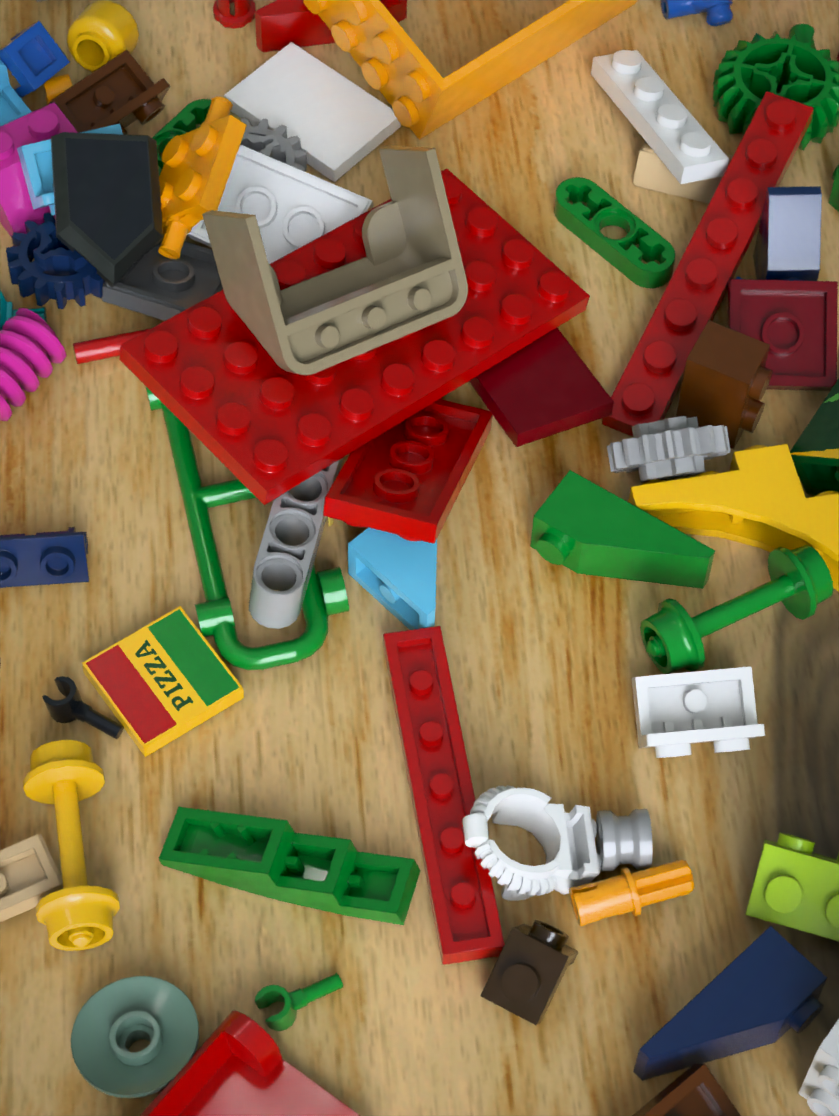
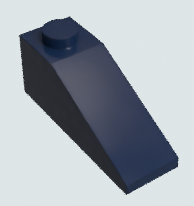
[633,926,827,1081]

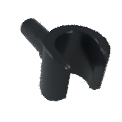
[42,676,124,739]

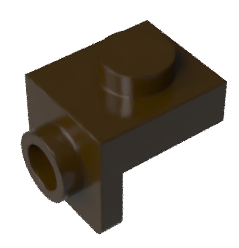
[481,920,578,1025]

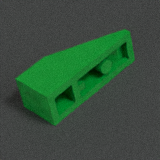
[530,470,715,589]

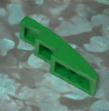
[158,807,421,925]

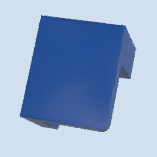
[0,21,70,98]

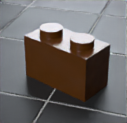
[676,320,773,449]

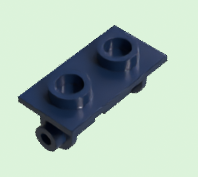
[0,527,89,588]

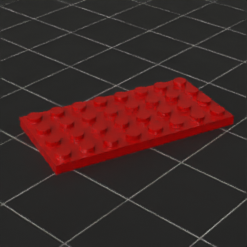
[119,168,590,505]

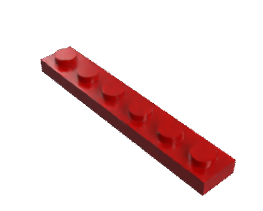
[383,626,505,965]

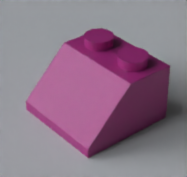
[0,102,78,238]

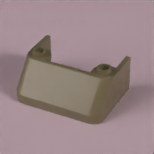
[202,145,468,375]

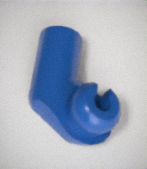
[661,0,733,26]

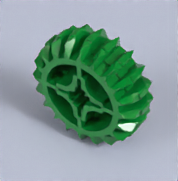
[712,31,839,151]

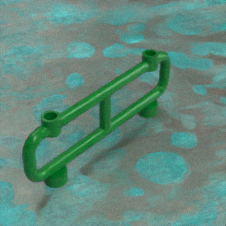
[146,387,349,670]

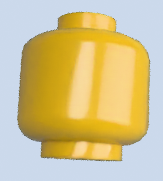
[67,0,139,72]

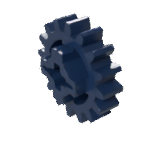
[6,212,106,309]

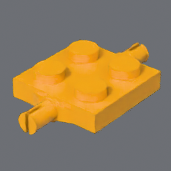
[158,96,247,260]

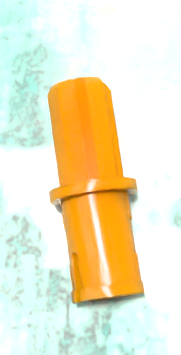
[569,860,694,927]

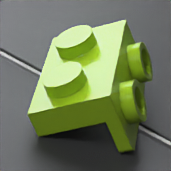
[745,832,839,941]

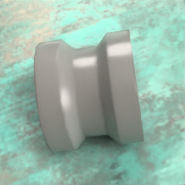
[596,809,653,871]

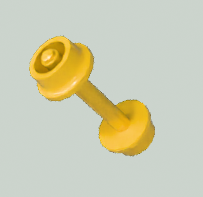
[23,740,120,951]

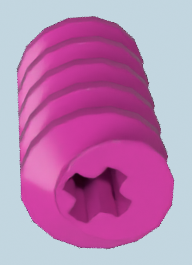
[0,307,67,421]

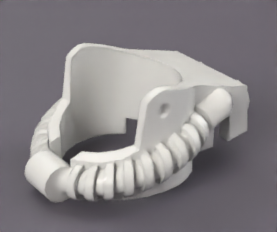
[462,785,602,901]

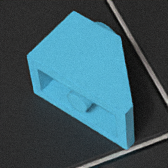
[348,527,437,630]

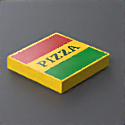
[82,606,244,757]

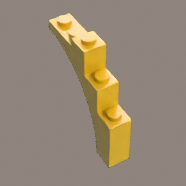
[628,444,839,592]

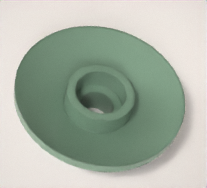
[71,976,200,1098]

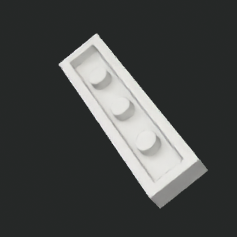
[591,50,729,184]

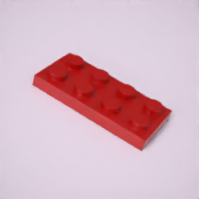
[323,399,493,544]

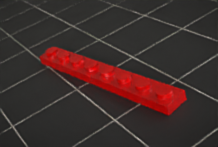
[602,91,814,437]

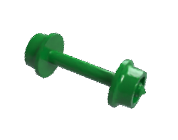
[640,545,833,674]

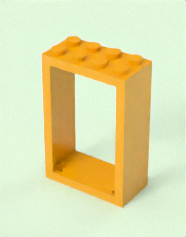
[303,0,637,140]

